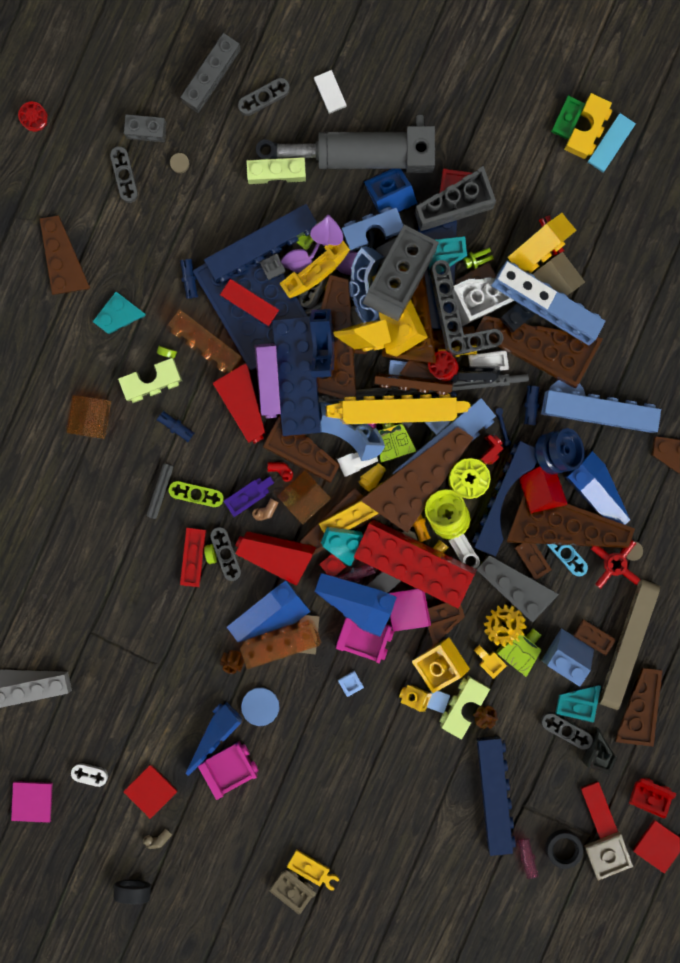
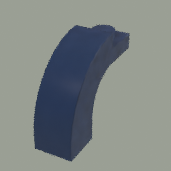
[310,309,334,378]

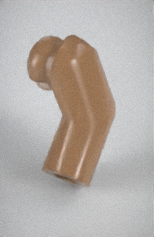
[252,498,279,521]

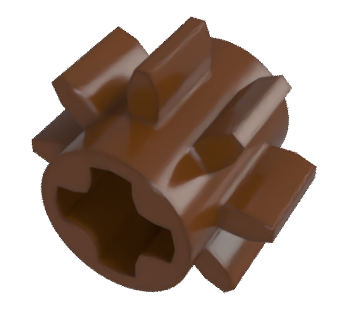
[220,650,245,674]
[473,705,498,729]

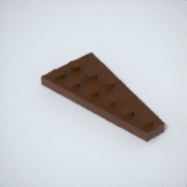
[382,253,436,363]
[317,275,357,401]
[475,316,603,389]
[359,426,474,533]
[507,495,635,548]

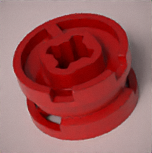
[18,101,48,132]
[428,351,458,381]

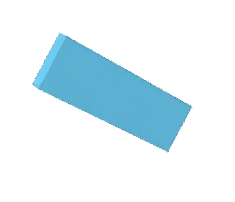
[588,113,636,172]

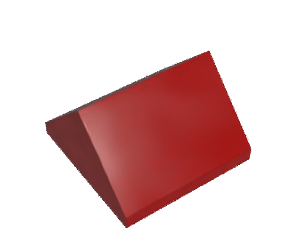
[519,466,567,513]

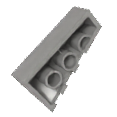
[0,669,72,708]

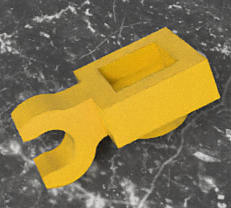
[474,645,507,679]

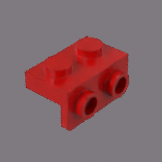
[478,435,504,465]
[629,778,676,819]

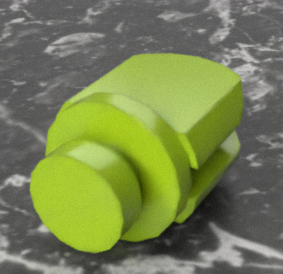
[463,248,494,269]

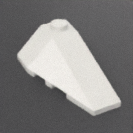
[454,277,515,326]

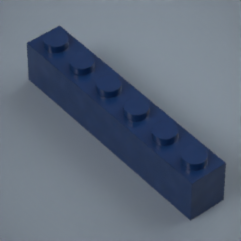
[204,204,317,283]
[477,736,516,856]

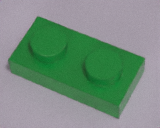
[551,96,586,140]

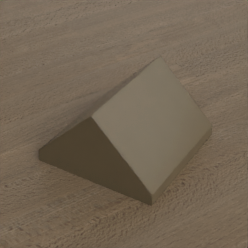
[533,252,585,296]

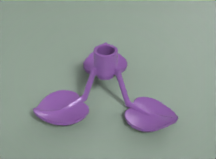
[281,215,358,275]

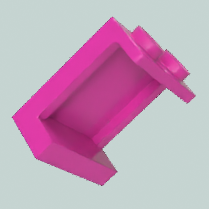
[336,618,394,664]
[198,741,259,800]

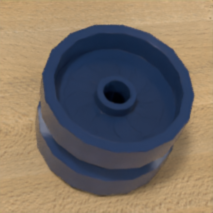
[536,428,584,475]

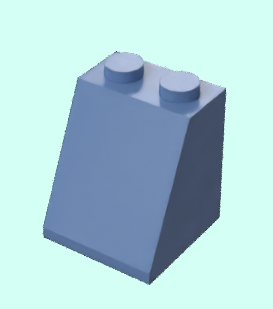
[541,628,594,686]

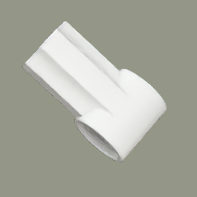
[337,453,378,477]
[448,534,480,569]

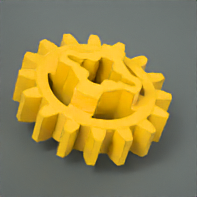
[484,605,526,647]

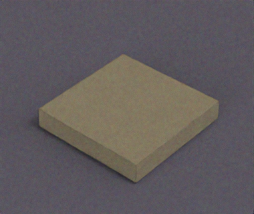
[584,831,633,881]

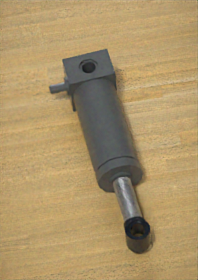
[256,115,435,173]

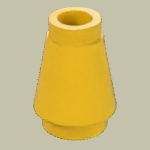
[359,463,386,492]

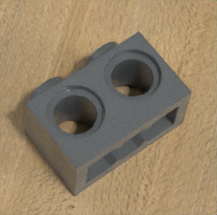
[124,115,167,142]

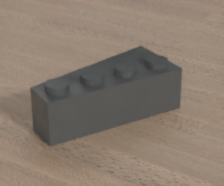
[476,555,559,623]

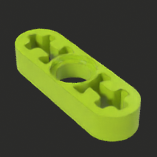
[169,481,224,507]

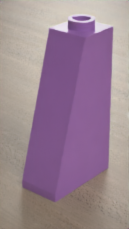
[254,343,281,418]

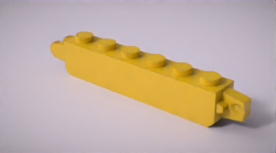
[326,394,471,424]

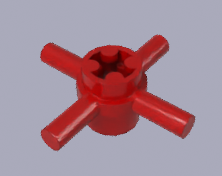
[591,540,640,589]

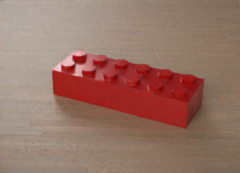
[354,519,477,608]

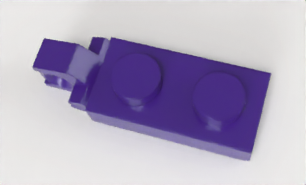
[223,476,275,517]

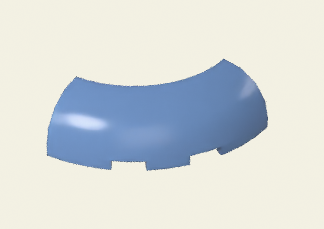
[349,247,383,322]
[319,402,385,461]

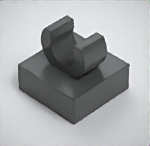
[260,254,286,280]

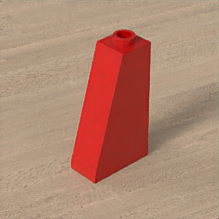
[213,363,265,444]
[235,531,316,586]

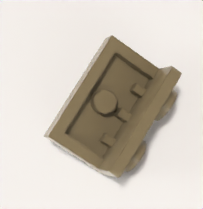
[269,870,316,914]

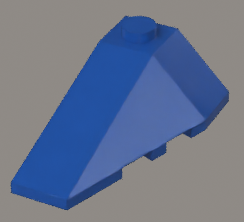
[565,451,630,525]
[314,573,397,637]
[227,580,311,642]
[186,702,243,776]

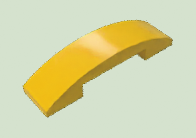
[279,240,350,298]

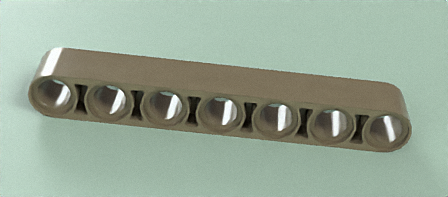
[599,579,660,710]

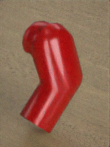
[268,462,293,482]

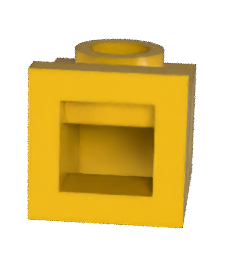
[400,685,432,712]

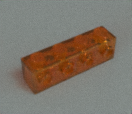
[168,309,242,373]
[240,620,321,670]

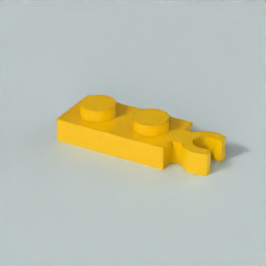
[287,849,339,890]

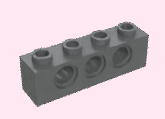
[180,33,241,114]

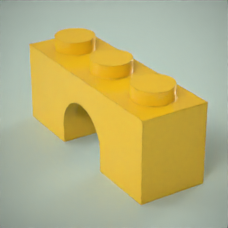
[564,93,612,159]

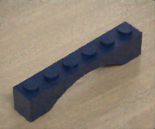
[472,441,537,557]

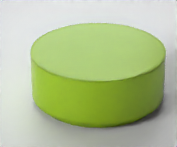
[157,346,177,359]
[204,544,217,564]

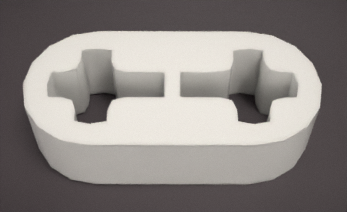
[71,763,108,787]

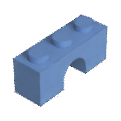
[342,207,403,252]

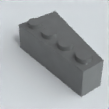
[414,166,496,231]

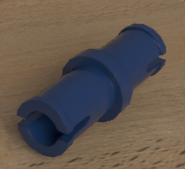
[180,259,198,299]
[524,386,540,425]
[157,410,195,442]

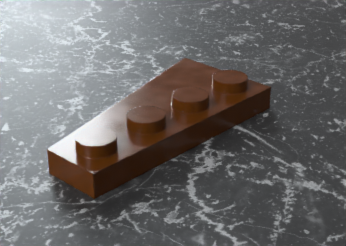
[40,216,91,295]
[263,414,340,483]
[299,487,380,555]
[614,667,662,747]

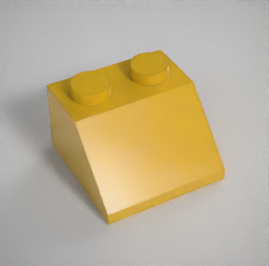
[333,319,391,352]
[412,637,470,693]

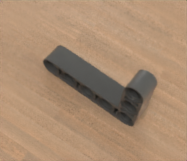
[430,260,503,356]

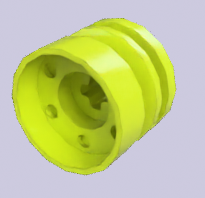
[447,458,491,499]
[425,489,471,539]

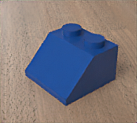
[364,169,417,214]

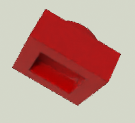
[319,554,346,577]

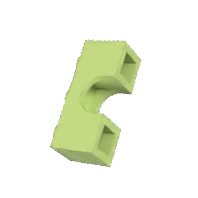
[247,158,306,184]
[118,358,182,403]
[440,676,490,740]

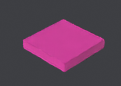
[388,589,431,631]
[11,781,53,823]

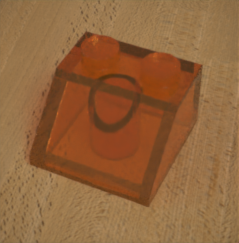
[67,395,111,439]
[277,471,331,524]

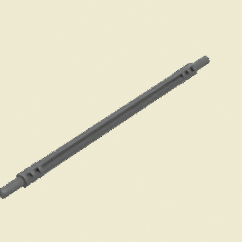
[318,374,529,403]

